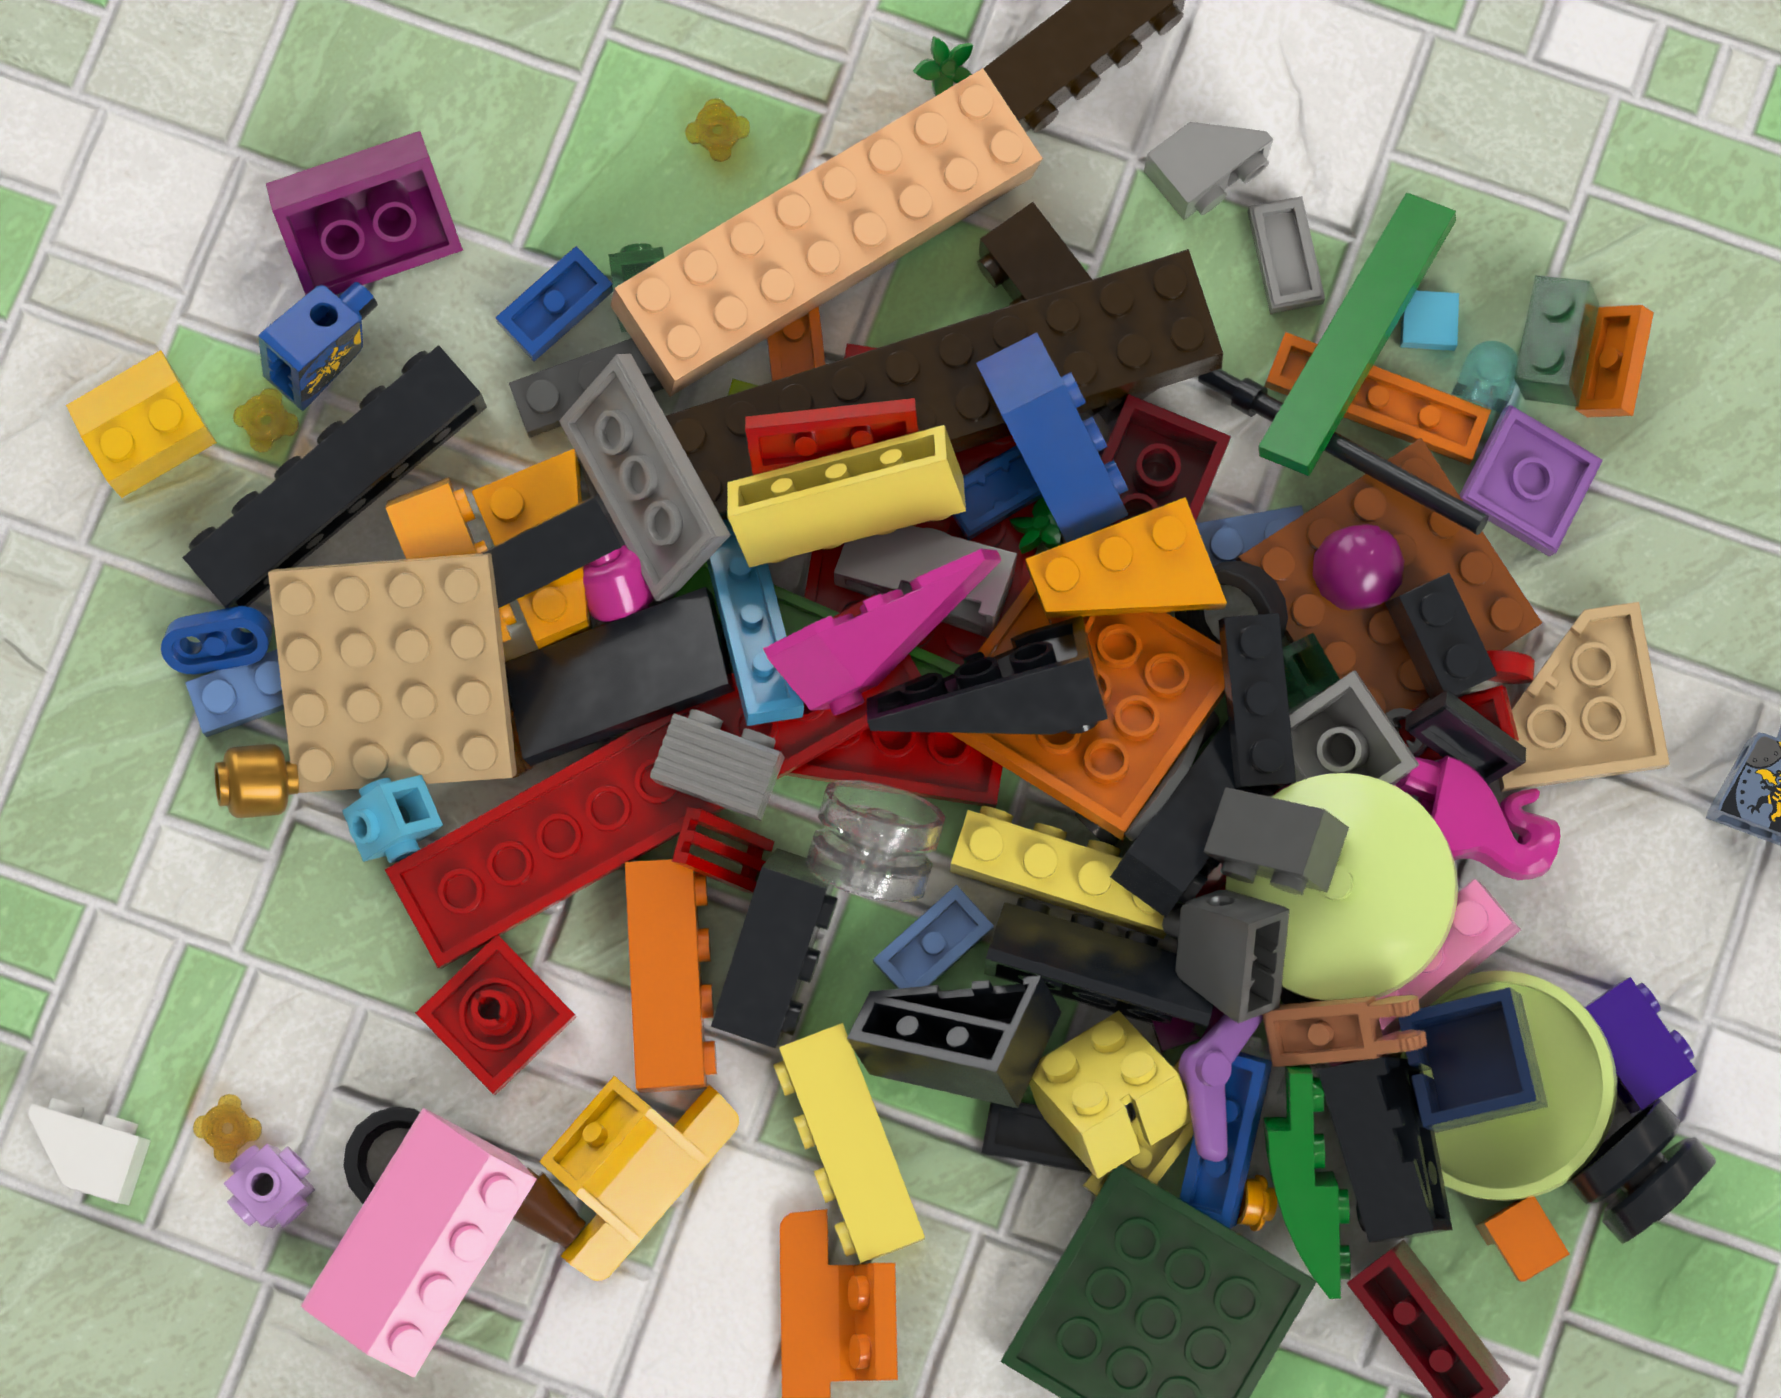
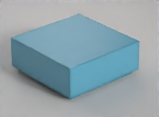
[1400,290,1459,351]

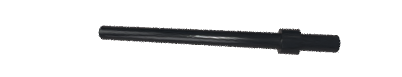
[1198,369,1489,535]

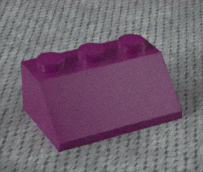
[266,131,463,295]

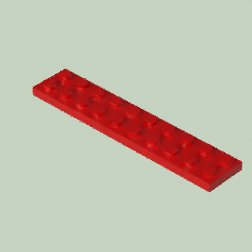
[385,594,921,969]

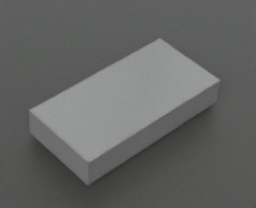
[1247,196,1325,314]

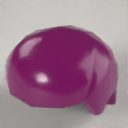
[1313,524,1405,611]

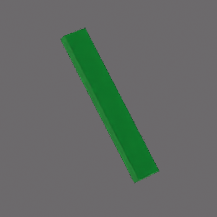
[1258,192,1456,476]

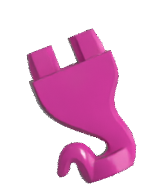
[1395,755,1561,880]

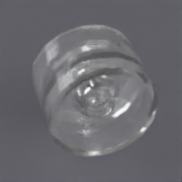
[806,780,946,902]

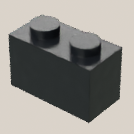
[1385,573,1497,700]

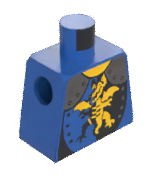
[258,282,378,412]

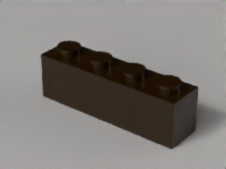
[983,0,1185,132]
[977,202,1157,425]

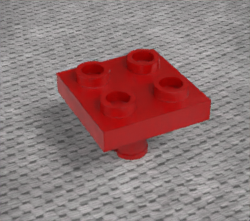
[415,935,577,1095]

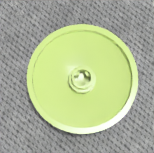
[1226,773,1458,1001]
[1389,971,1617,1201]

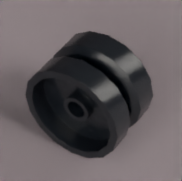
[1567,1098,1716,1243]

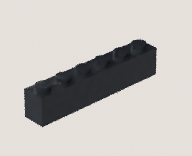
[182,345,487,608]

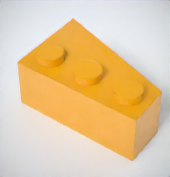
[472,449,592,649]
[385,477,517,642]
[1025,497,1227,618]

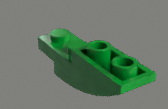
[1263,1064,1351,1299]

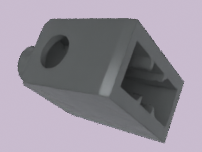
[1162,890,1290,1023]

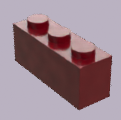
[1346,1239,1510,1398]

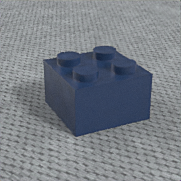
[1398,987,1548,1133]

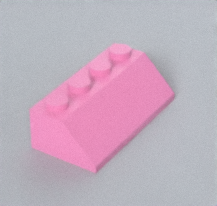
[301,1108,537,1377]

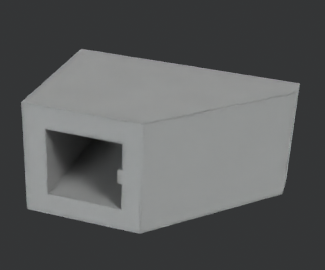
[1144,122,1274,220]

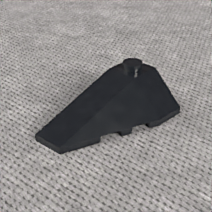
[867,616,1108,735]

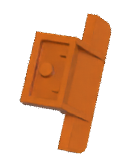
[780,1209,898,1398]

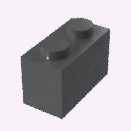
[1204,787,1349,895]

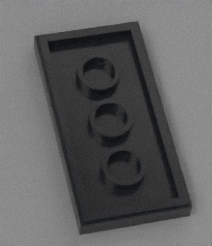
[505,587,735,766]

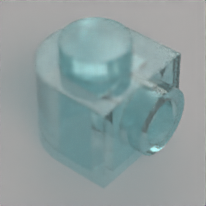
[1451,341,1520,413]

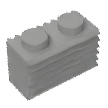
[650,709,785,821]

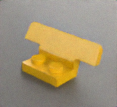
[539,1076,739,1281]

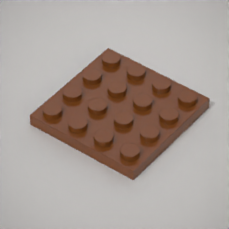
[1235,438,1542,714]

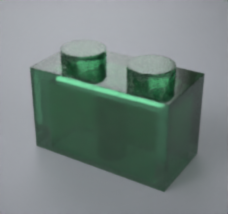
[1514,275,1599,407]

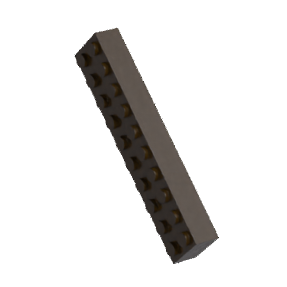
[666,249,1223,520]

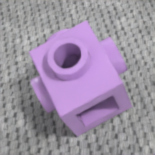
[224,1144,316,1228]

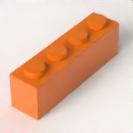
[625,859,717,1093]

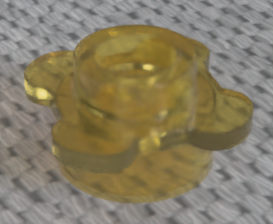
[685,99,750,162]
[233,388,299,453]
[193,1094,262,1163]

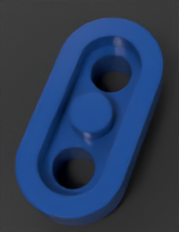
[161,606,273,675]

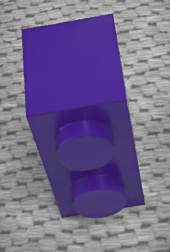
[1584,977,1697,1114]

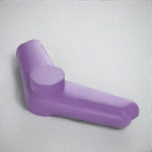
[1179,1014,1263,1162]

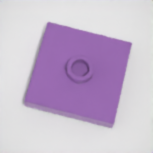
[1459,405,1603,556]

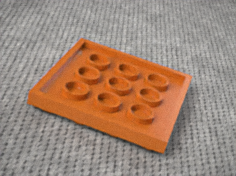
[950,579,1226,841]

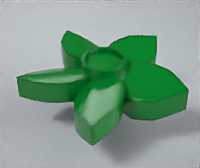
[913,36,973,96]
[1009,497,1063,554]

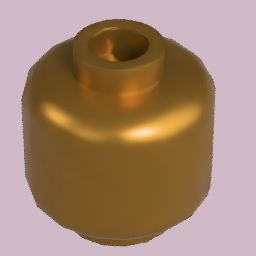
[214,744,299,818]

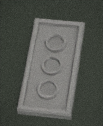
[559,354,731,601]

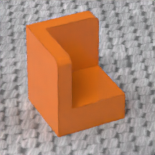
[1475,1196,1570,1282]

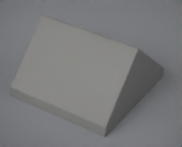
[1289,671,1419,785]

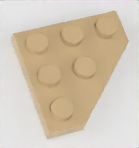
[1498,602,1670,792]

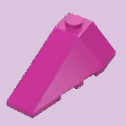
[763,549,1002,715]

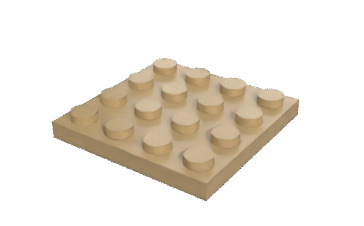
[268,553,517,793]

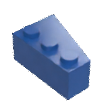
[976,332,1129,543]

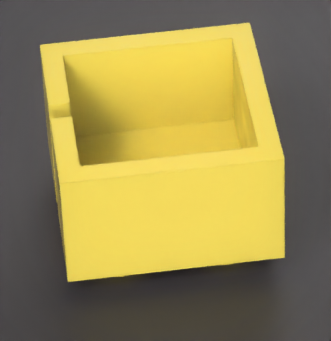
[1029,1010,1191,1179]

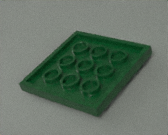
[1000,1164,1317,1398]

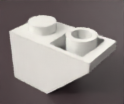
[27,1098,151,1206]

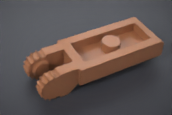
[1262,995,1427,1067]

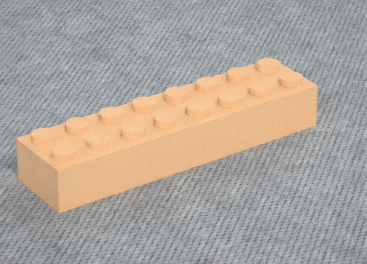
[610,68,1043,397]

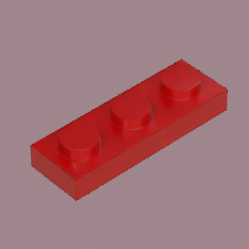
[745,398,919,475]

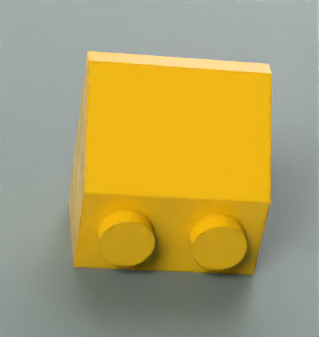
[66,350,217,498]

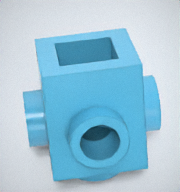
[342,775,443,863]

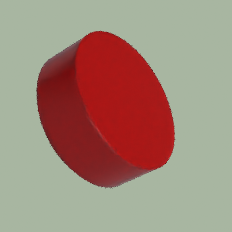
[1487,650,1535,684]

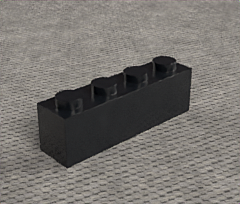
[1110,720,1277,918]

